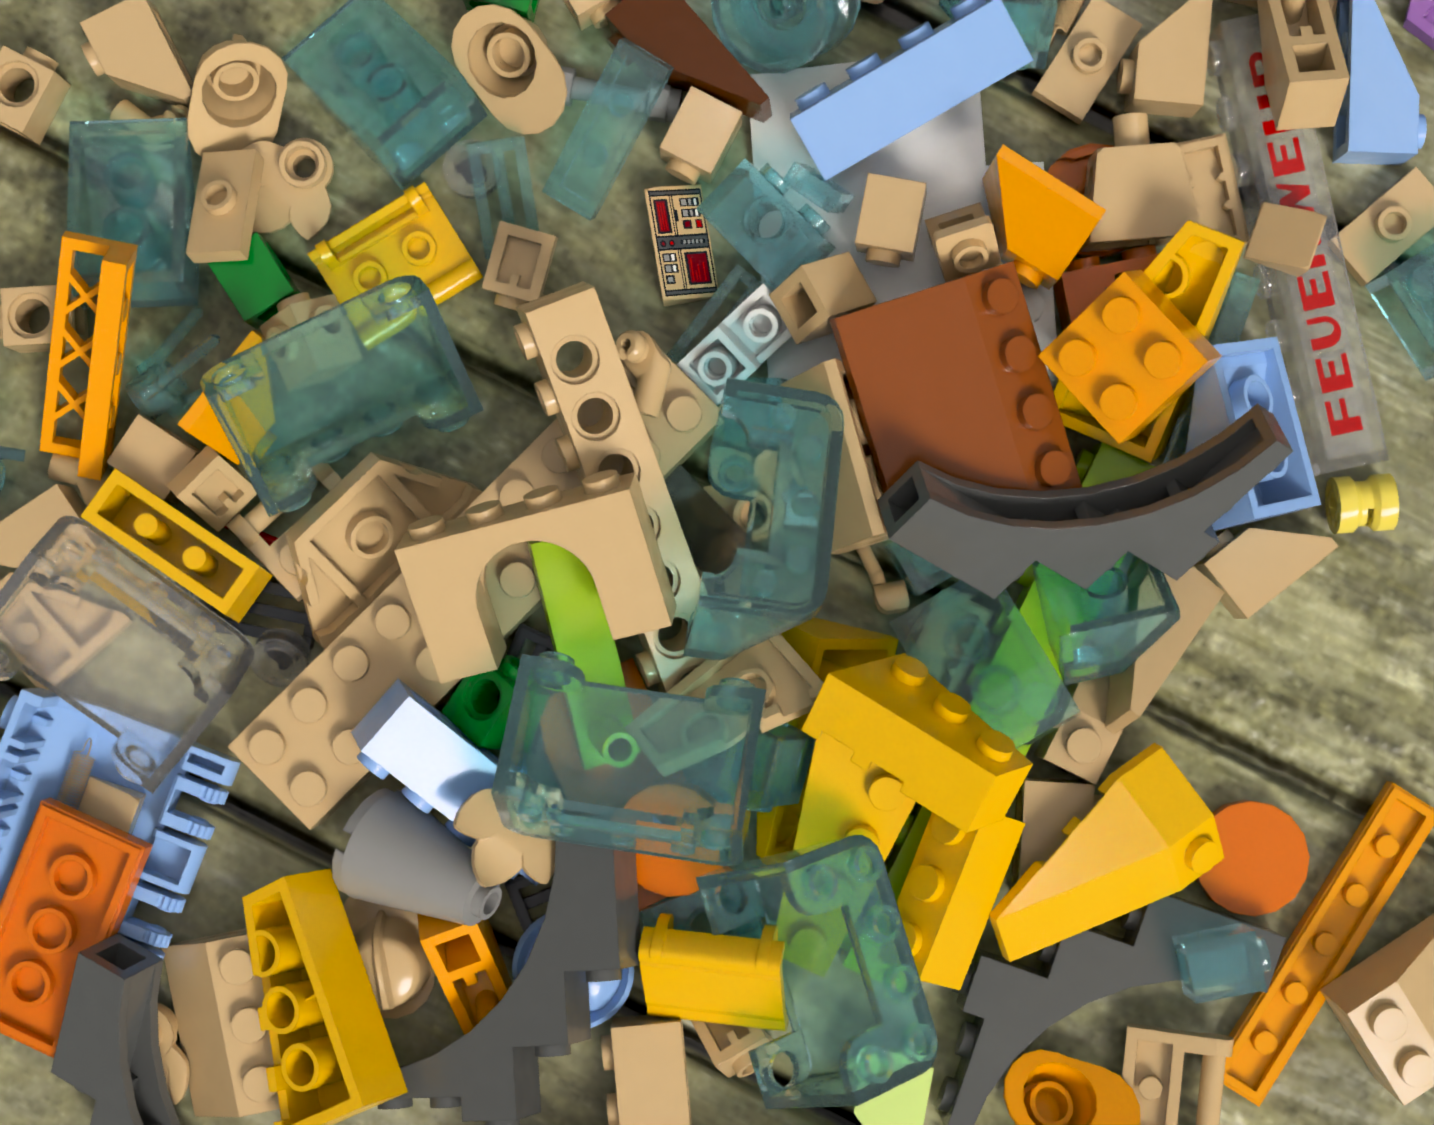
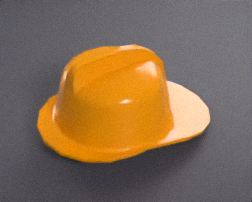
[1003,1049,1140,1125]

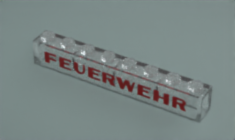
[1207,14,1389,476]

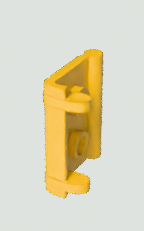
[307,182,483,349]
[638,913,789,1032]

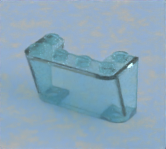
[200,275,484,517]
[696,835,938,1109]

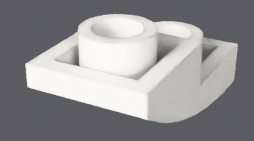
[677,280,792,406]

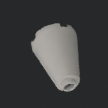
[332,788,502,926]

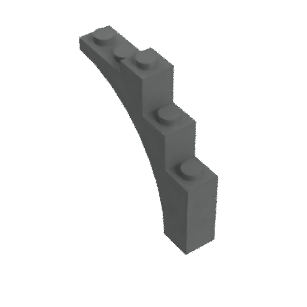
[877,403,1293,599]
[377,821,641,1125]
[936,895,1286,1125]
[51,933,180,1125]

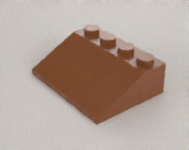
[829,261,1082,547]

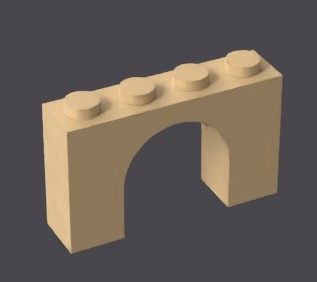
[394,470,677,684]

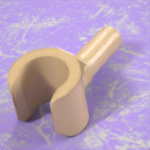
[856,546,909,615]

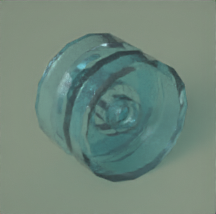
[711,0,861,74]

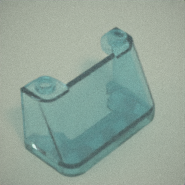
[683,378,844,660]
[491,651,766,866]

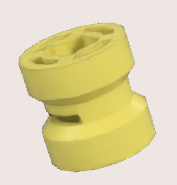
[1325,473,1399,534]

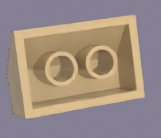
[777,358,889,555]
[162,928,280,1117]

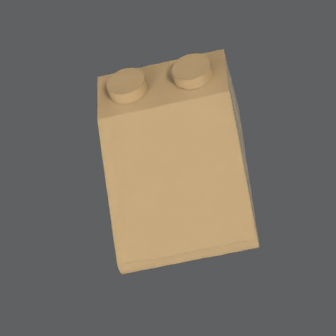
[1320,914,1434,1106]

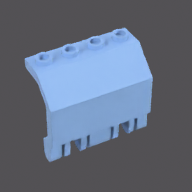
[0,688,241,959]

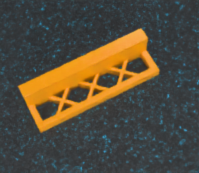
[39,231,138,481]

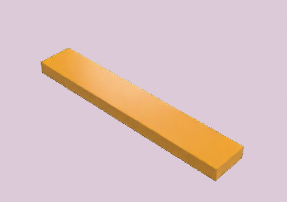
[1224,781,1434,1107]

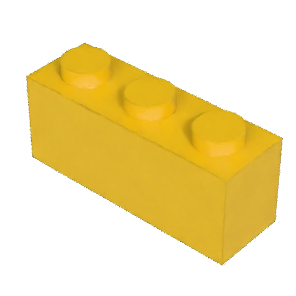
[80,468,273,623]
[875,812,1026,990]

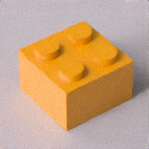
[1038,269,1222,444]

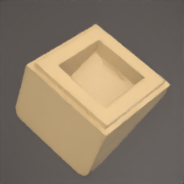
[1243,202,1327,277]
[78,776,146,835]

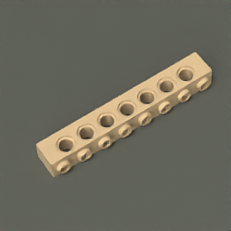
[513,281,724,697]

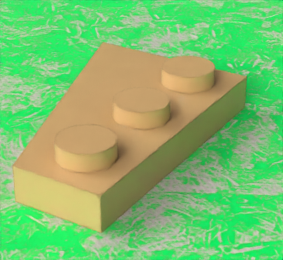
[625,613,824,776]

